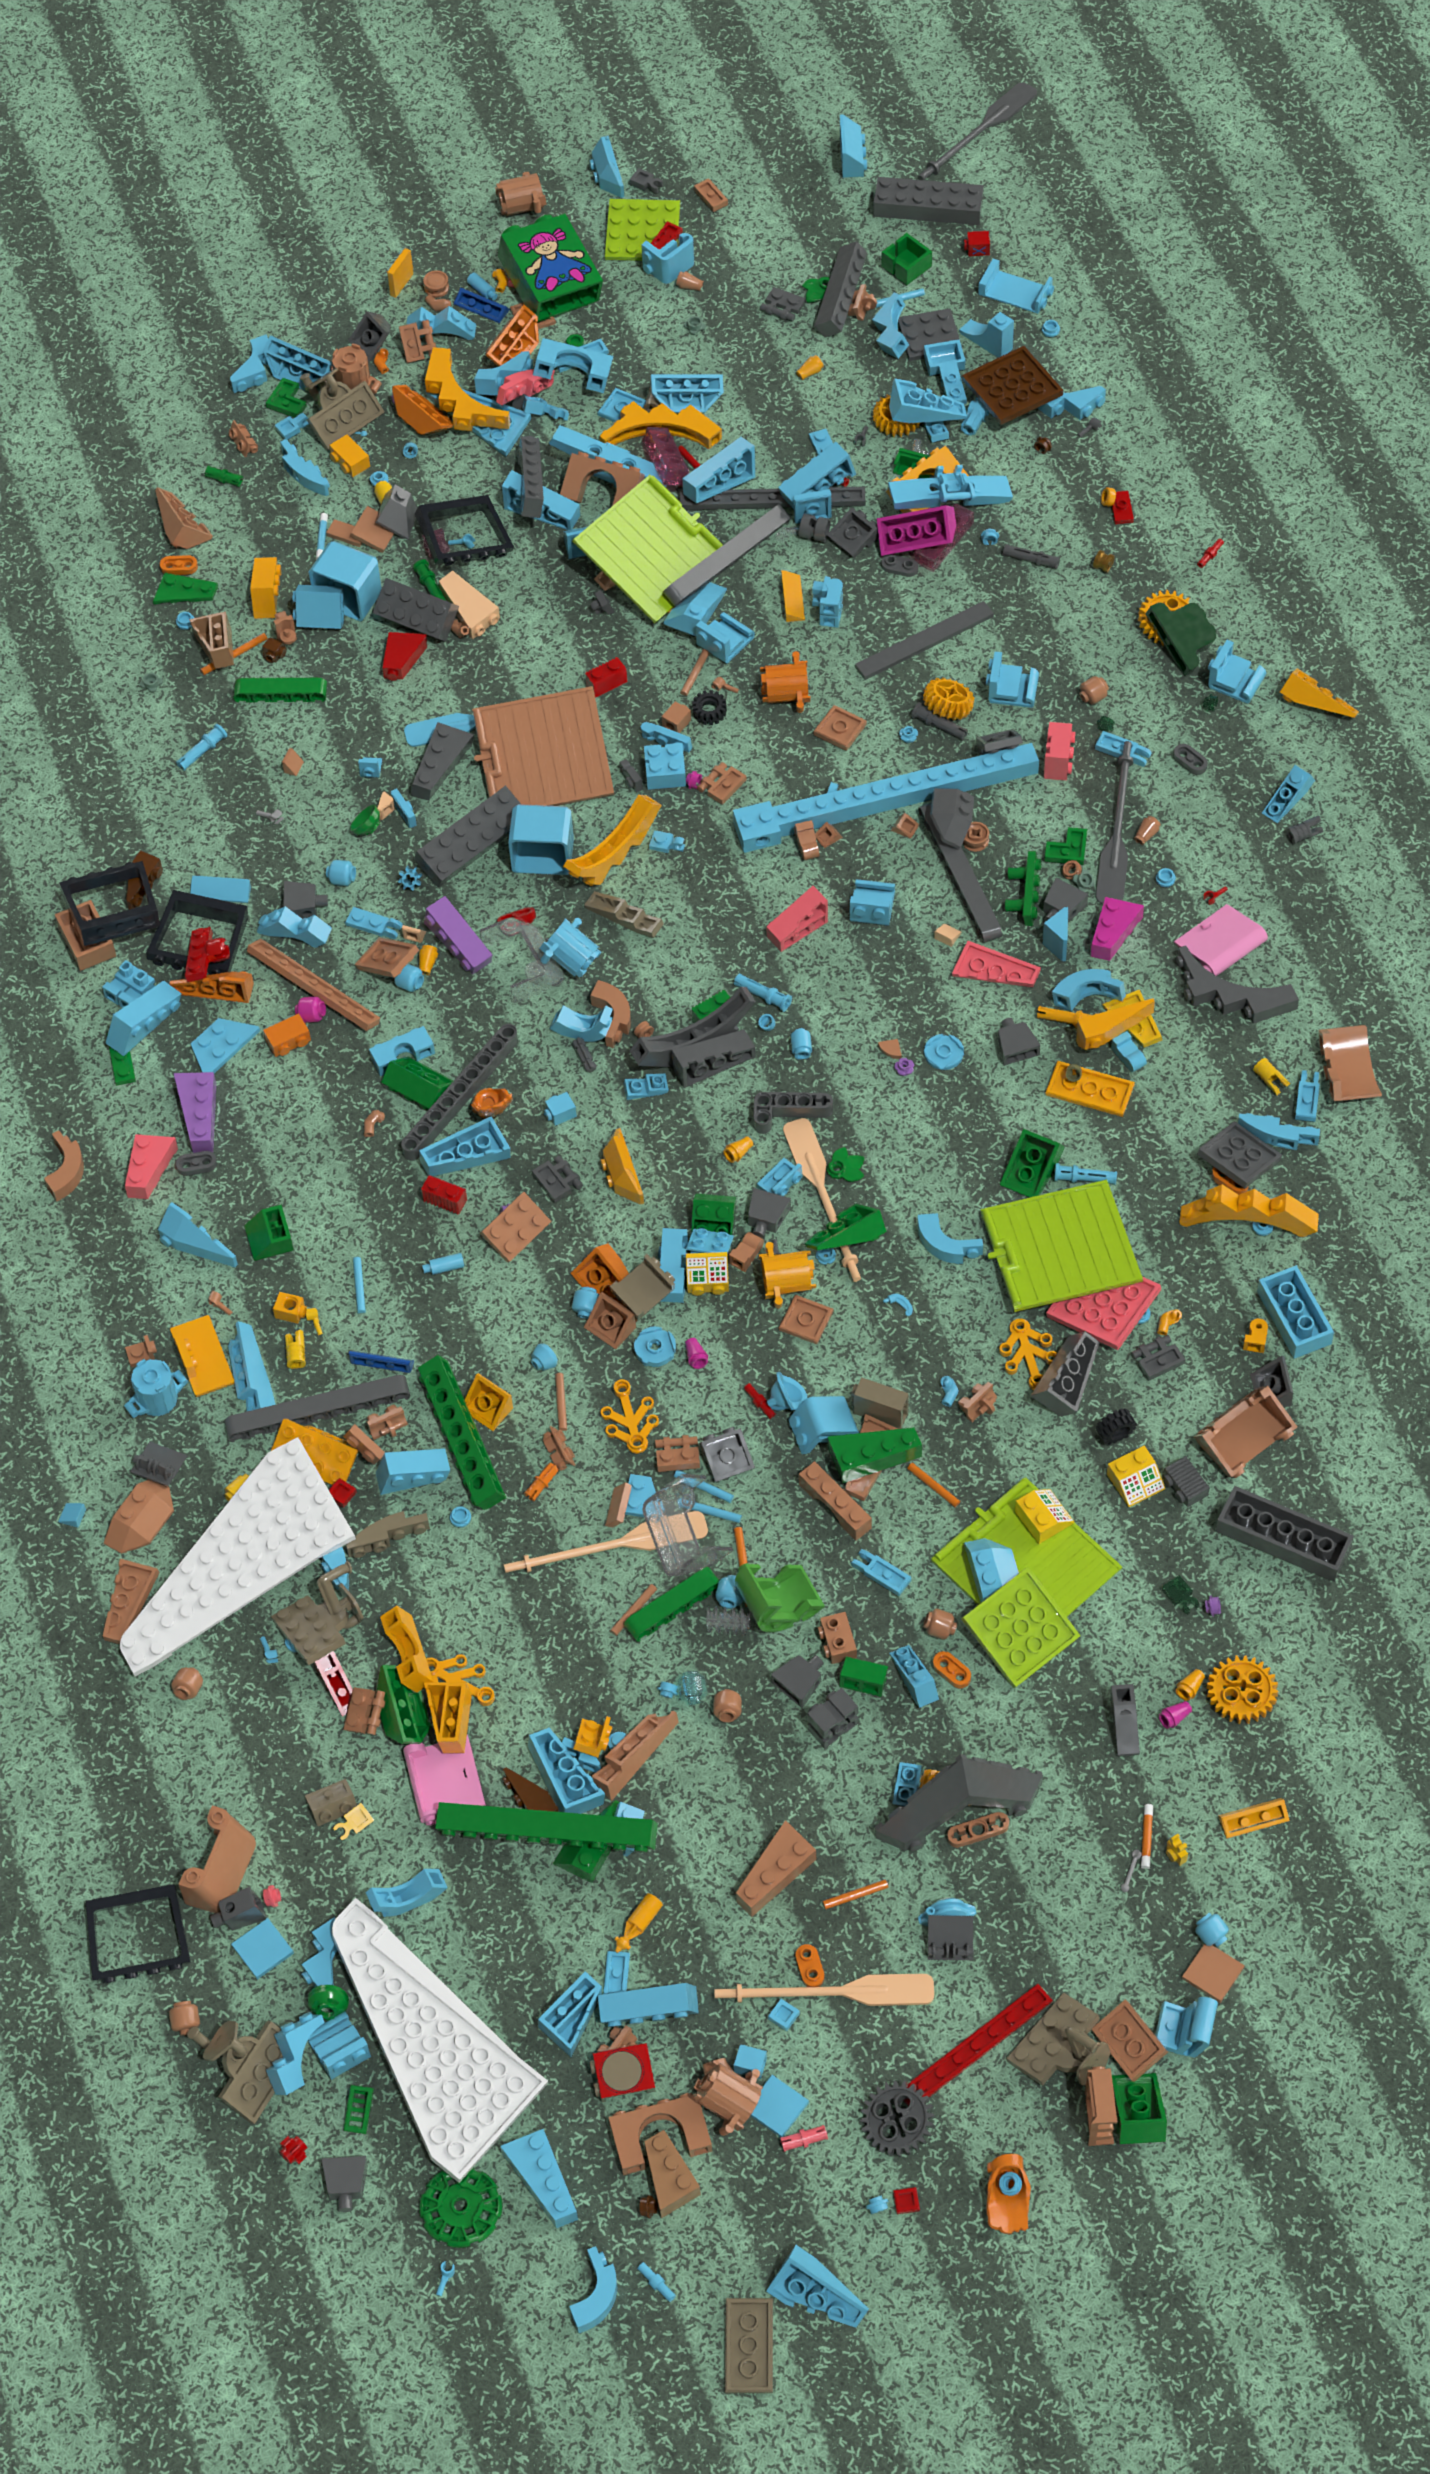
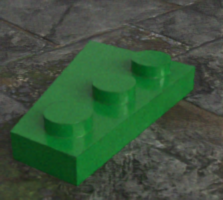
[153,573,218,605]

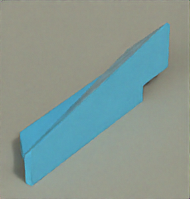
[228,1321,275,1411]

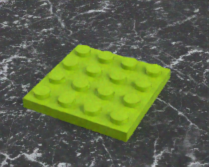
[605,199,681,261]
[961,1567,1081,1688]

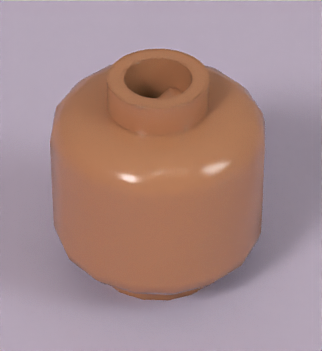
[1079,676,1109,705]
[923,1608,957,1640]
[171,1667,203,1700]
[713,1689,742,1723]
[169,2001,200,2036]

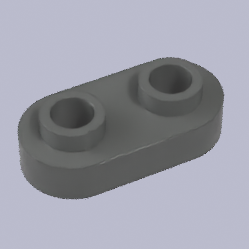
[882,555,918,577]
[1174,744,1207,775]
[176,1151,217,1176]

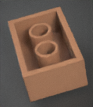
[55,900,116,971]

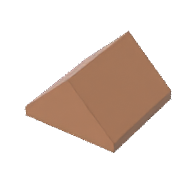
[584,1292,636,1349]

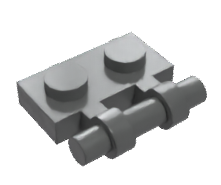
[760,287,806,321]
[532,1156,583,1203]
[1131,1335,1186,1381]

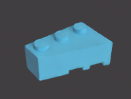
[658,1228,689,1303]
[538,1972,602,2057]

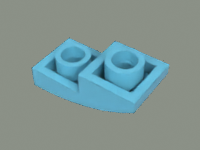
[923,421,949,442]
[623,1074,668,1100]
[892,1762,922,1806]

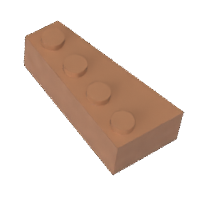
[736,1820,816,1917]

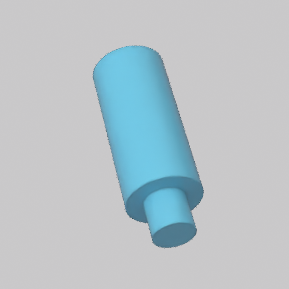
[467,273,498,300]
[422,1253,464,1275]

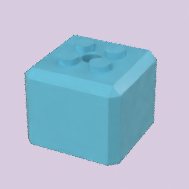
[309,541,382,621]
[509,804,574,875]

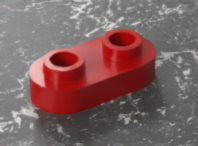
[497,907,536,931]

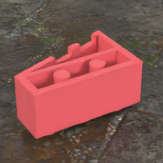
[1044,722,1076,781]
[766,886,828,952]
[125,1134,178,1199]

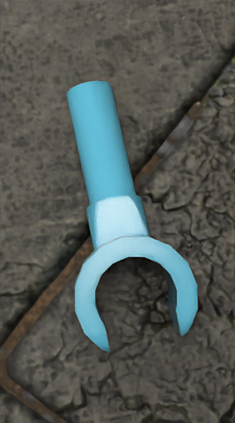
[448,534,476,549]
[260,1637,278,1663]
[436,2261,455,2296]

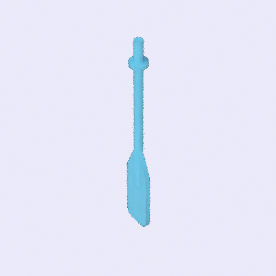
[404,713,476,747]

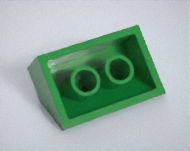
[381,1056,453,1110]

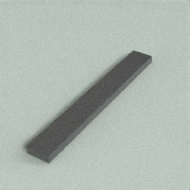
[855,601,994,680]

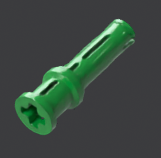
[413,559,447,601]

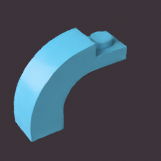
[1052,969,1126,1011]
[549,1005,613,1042]
[917,1213,983,1264]
[366,1869,448,1917]
[569,2246,617,2333]

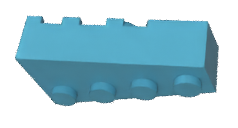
[683,437,755,504]
[528,1728,605,1814]
[598,1983,699,2027]

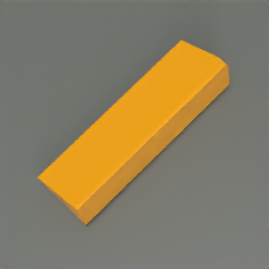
[781,570,805,622]
[1218,1798,1290,1839]

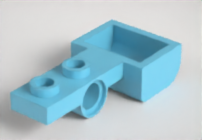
[924,339,967,404]

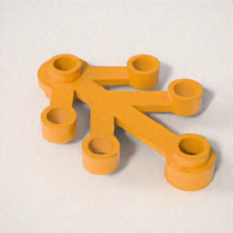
[999,1319,1057,1390]
[601,1379,659,1454]
[426,1654,495,1706]

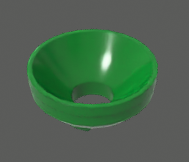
[350,804,380,835]
[308,1985,349,2020]

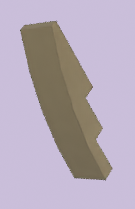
[584,891,664,938]

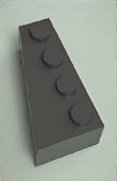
[411,722,474,801]

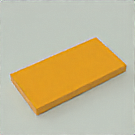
[1045,1061,1135,1117]

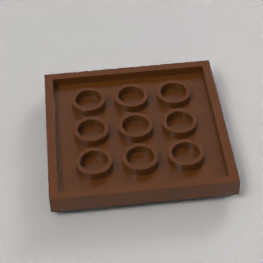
[962,346,1063,425]

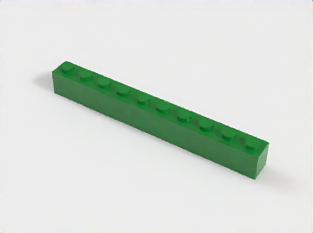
[435,1802,658,1853]

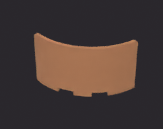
[1318,1025,1382,1101]

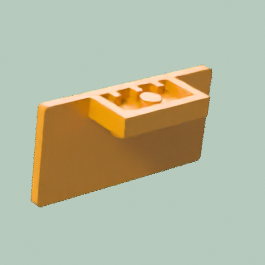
[170,1315,235,1397]
[271,1419,358,1485]

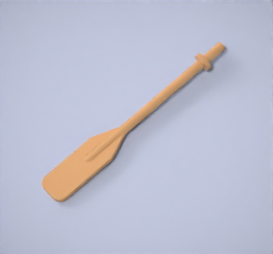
[783,1118,861,1282]
[504,1511,708,1573]
[715,1974,934,2006]

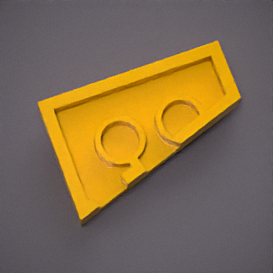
[1103,989,1162,1048]

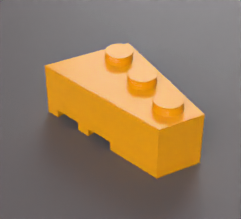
[250,557,281,619]

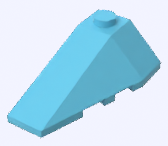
[664,582,727,636]
[158,1202,238,1267]
[766,2245,869,2328]

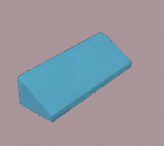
[191,876,251,903]

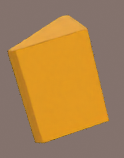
[465,1373,513,1431]

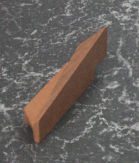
[591,1711,679,1801]

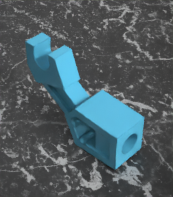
[522,396,569,420]

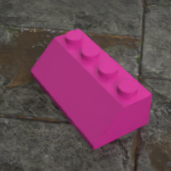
[877,505,956,556]

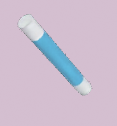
[316,513,328,560]

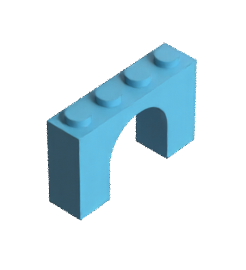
[533,338,613,393]

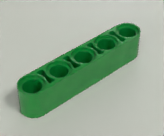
[233,677,327,703]
[624,1567,719,1642]

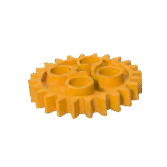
[1138,590,1190,646]
[1207,1655,1278,1724]

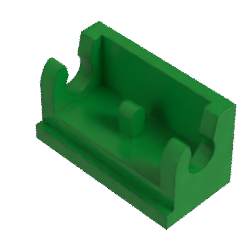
[893,448,931,479]
[839,1656,888,1697]

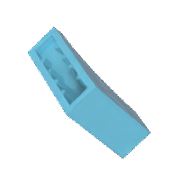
[959,312,1014,358]

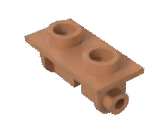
[229,420,258,457]
[543,1426,575,1471]

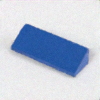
[453,287,510,323]
[349,1350,414,1373]

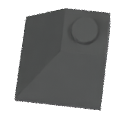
[348,311,391,362]
[375,484,417,540]

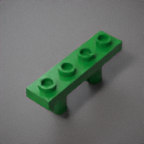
[1005,851,1041,926]

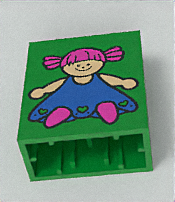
[497,214,603,322]

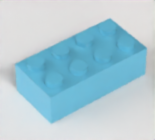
[1257,1265,1334,1359]

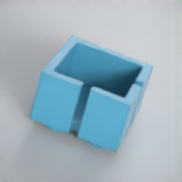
[644,743,686,790]

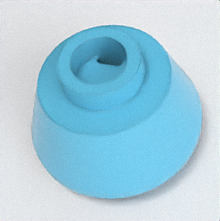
[531,1344,558,1371]

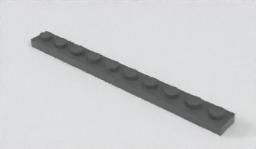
[680,487,866,510]

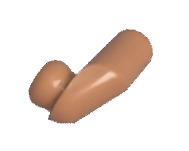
[425,294,451,311]

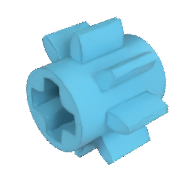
[398,866,422,891]

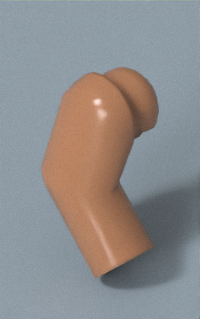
[451,619,469,638]
[364,1110,385,1137]

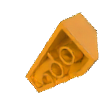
[1280,668,1359,718]
[1076,998,1155,1050]

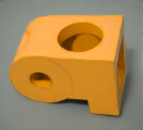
[1243,1318,1268,1353]

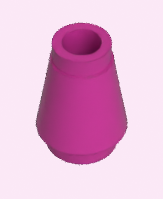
[685,1338,708,1369]
[1159,1701,1192,1729]

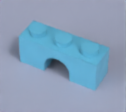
[369,1026,435,1077]

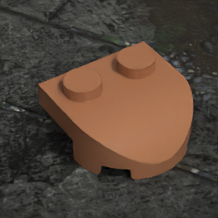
[343,1424,385,1465]

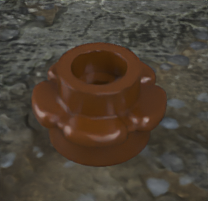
[1034,437,1052,454]
[640,2195,658,2219]

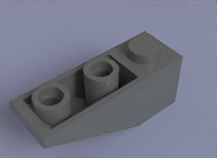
[1110,1684,1140,1757]

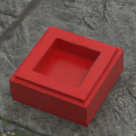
[893,2187,920,2215]

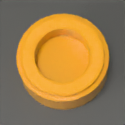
[1101,487,1116,507]

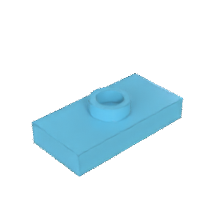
[391,788,416,828]

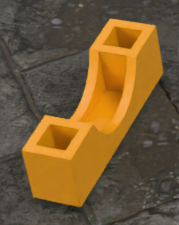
[380,1605,434,1693]

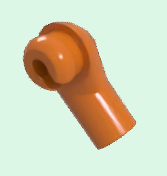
[374,348,389,374]

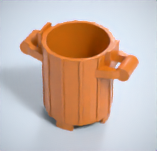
[760,651,811,713]

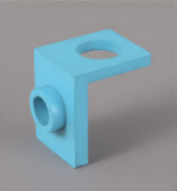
[358,757,382,777]

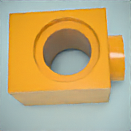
[273,1292,307,1324]

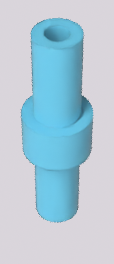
[637,2262,676,2302]

